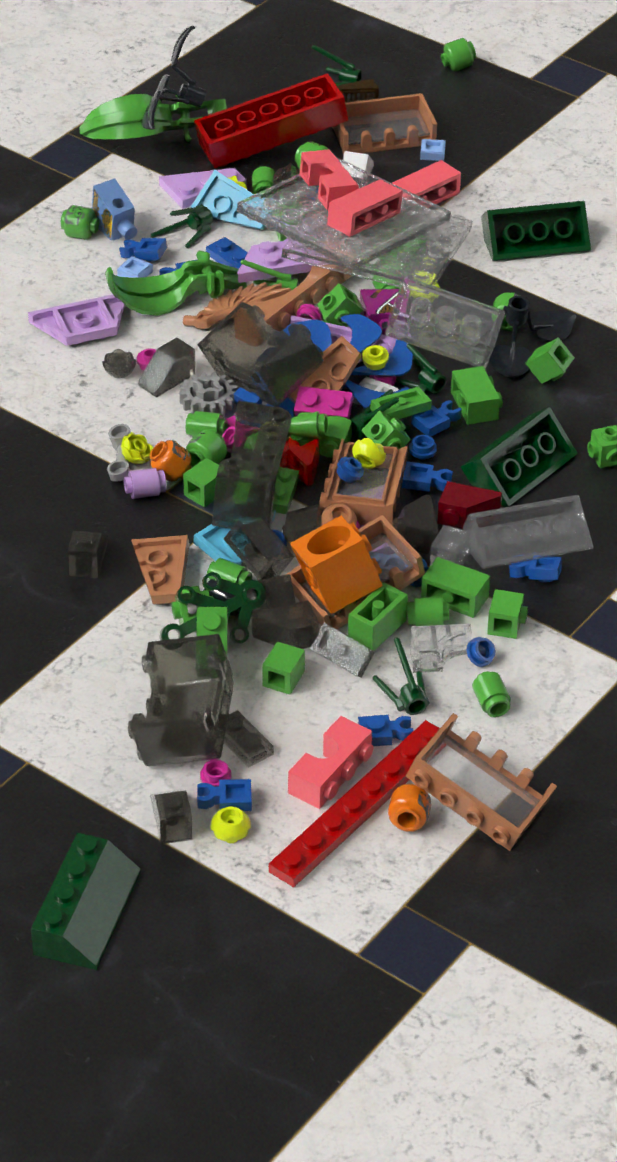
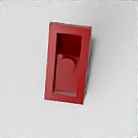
[275,432,320,486]

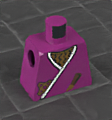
[360,289,410,335]

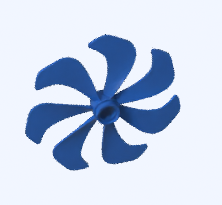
[252,314,413,435]

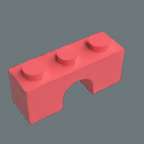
[300,149,359,210]
[288,716,374,809]

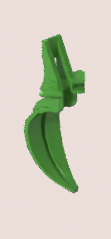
[79,94,227,142]
[105,250,247,316]

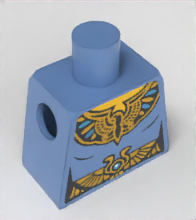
[92,178,137,240]

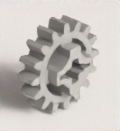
[179,372,238,416]

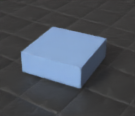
[420,139,446,161]
[117,256,153,278]

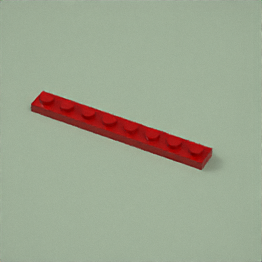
[269,720,446,888]

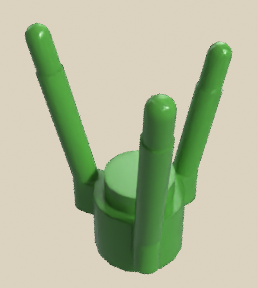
[241,260,298,290]

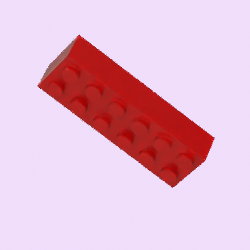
[194,73,349,168]

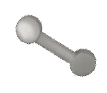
[107,424,131,482]

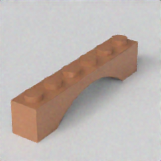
[233,245,353,348]

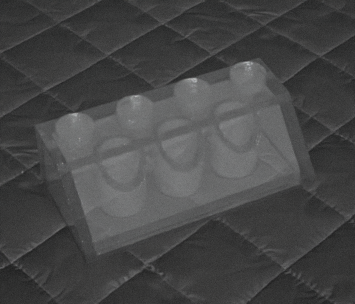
[385,276,505,369]
[463,495,594,569]

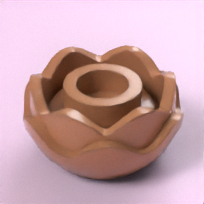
[321,503,357,525]

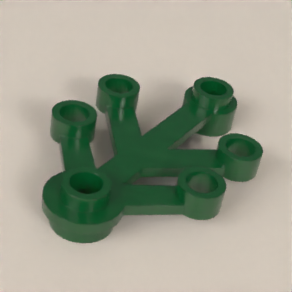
[159,572,266,648]

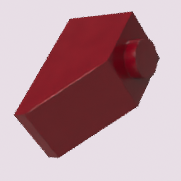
[437,481,502,529]

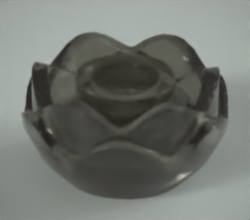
[102,349,136,378]

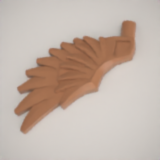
[183,282,291,329]

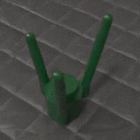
[312,45,362,86]
[150,204,213,248]
[396,344,447,394]
[350,389,411,439]
[372,638,430,715]

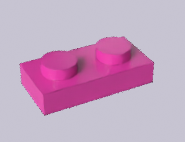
[294,386,354,419]

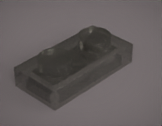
[310,622,376,678]
[212,710,274,768]

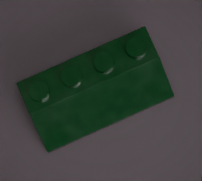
[481,201,591,261]
[461,407,578,508]
[31,833,140,970]

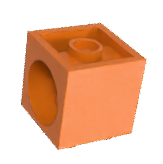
[290,515,383,614]

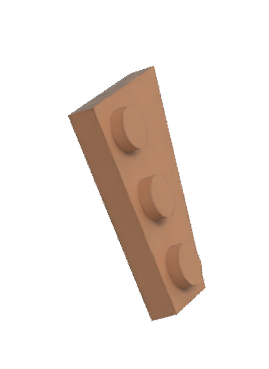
[282,336,361,403]
[131,535,190,604]

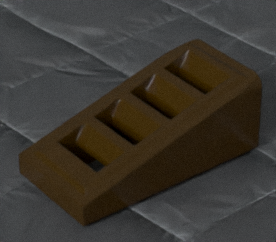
[337,79,379,103]

